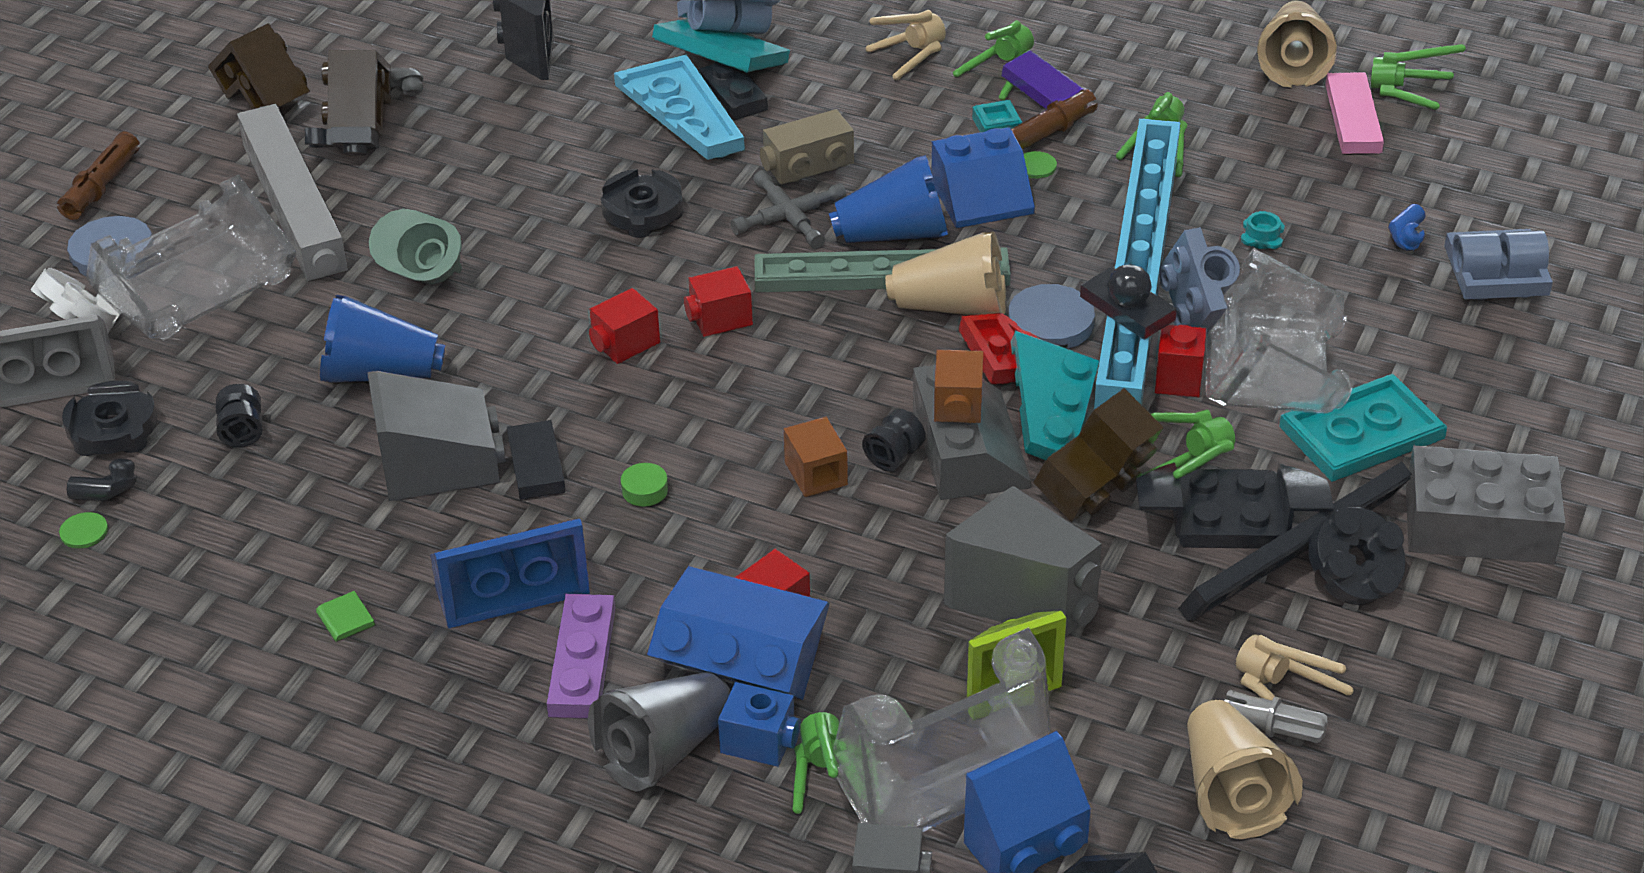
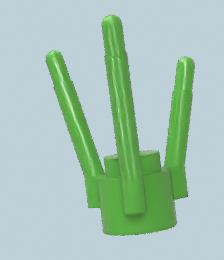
[953,20,1034,101]
[1371,44,1466,110]
[1116,92,1187,177]
[1141,409,1235,479]
[792,712,880,814]

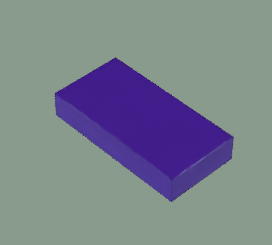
[1001,50,1083,109]

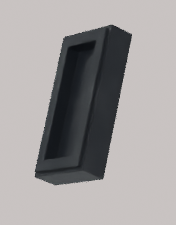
[507,420,566,500]

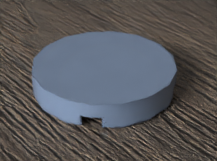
[67,216,154,279]
[1008,284,1095,349]

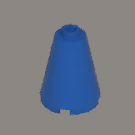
[829,155,948,243]
[320,295,446,383]

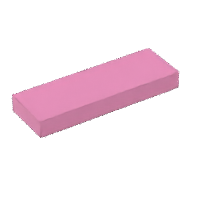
[1325,73,1384,154]

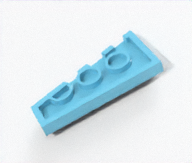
[614,55,745,160]

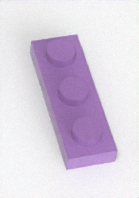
[547,594,616,718]

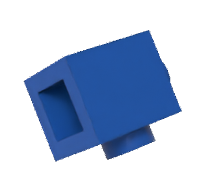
[718,682,801,767]

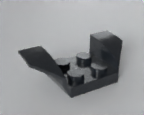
[1136,462,1334,549]

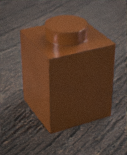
[934,350,983,423]
[784,416,848,497]

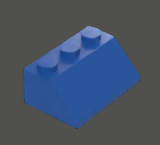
[430,519,590,628]
[647,566,830,700]

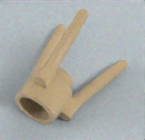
[866,10,946,80]
[1236,634,1354,700]

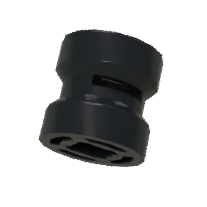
[215,384,262,447]
[862,408,926,472]

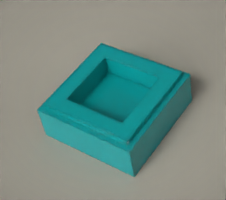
[972,100,1022,132]

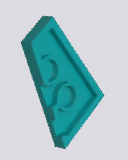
[1011,330,1099,460]

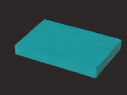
[652,19,790,72]
[1279,374,1447,482]

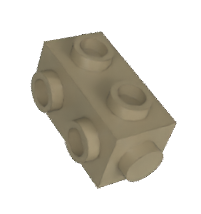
[760,109,854,184]

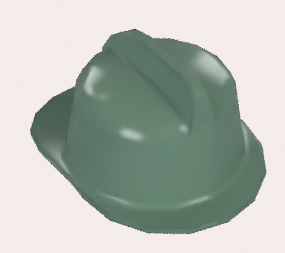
[368,209,462,284]

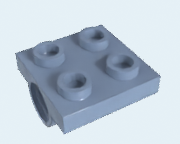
[677,0,781,34]
[1159,227,1240,336]
[1444,229,1553,300]

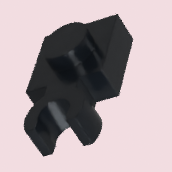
[305,127,379,155]

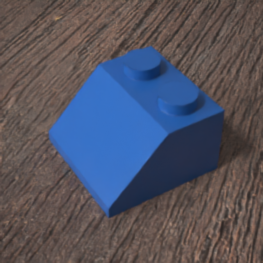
[931,127,1035,228]
[964,731,1091,873]

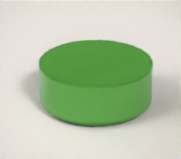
[621,463,668,507]

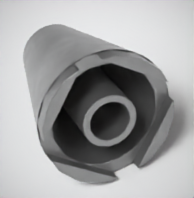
[587,672,731,792]

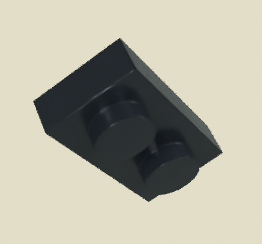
[698,62,768,121]

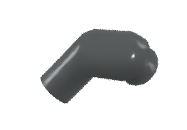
[391,68,424,96]

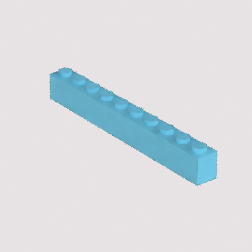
[1094,119,1180,409]

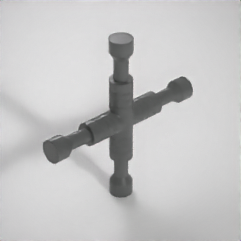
[730,170,846,249]

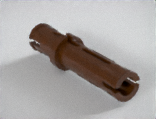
[1011,88,1098,150]
[57,131,140,220]

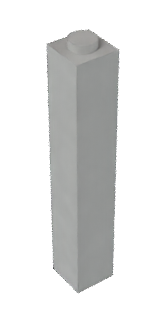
[237,104,348,281]

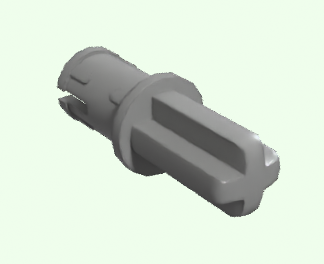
[1224,690,1328,743]

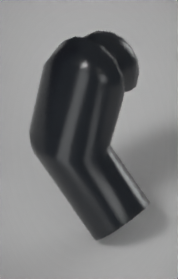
[66,459,137,501]

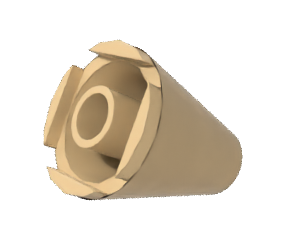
[1257,1,1337,88]
[886,231,1006,315]
[1187,700,1303,839]

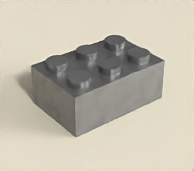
[1405,445,1565,564]

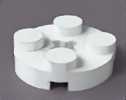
[31,268,120,333]

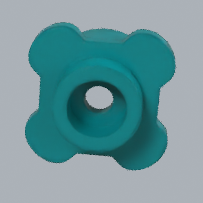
[1241,211,1285,249]

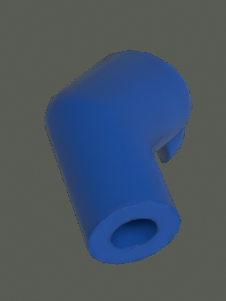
[1388,204,1426,251]

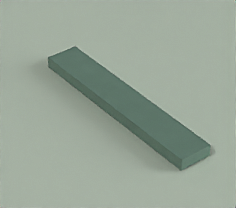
[755,247,1010,292]

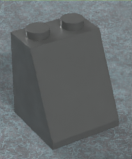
[367,371,506,501]
[944,486,1102,637]

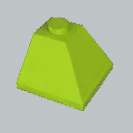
[966,611,1066,717]

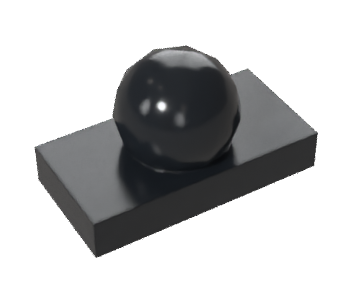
[1080,264,1177,340]

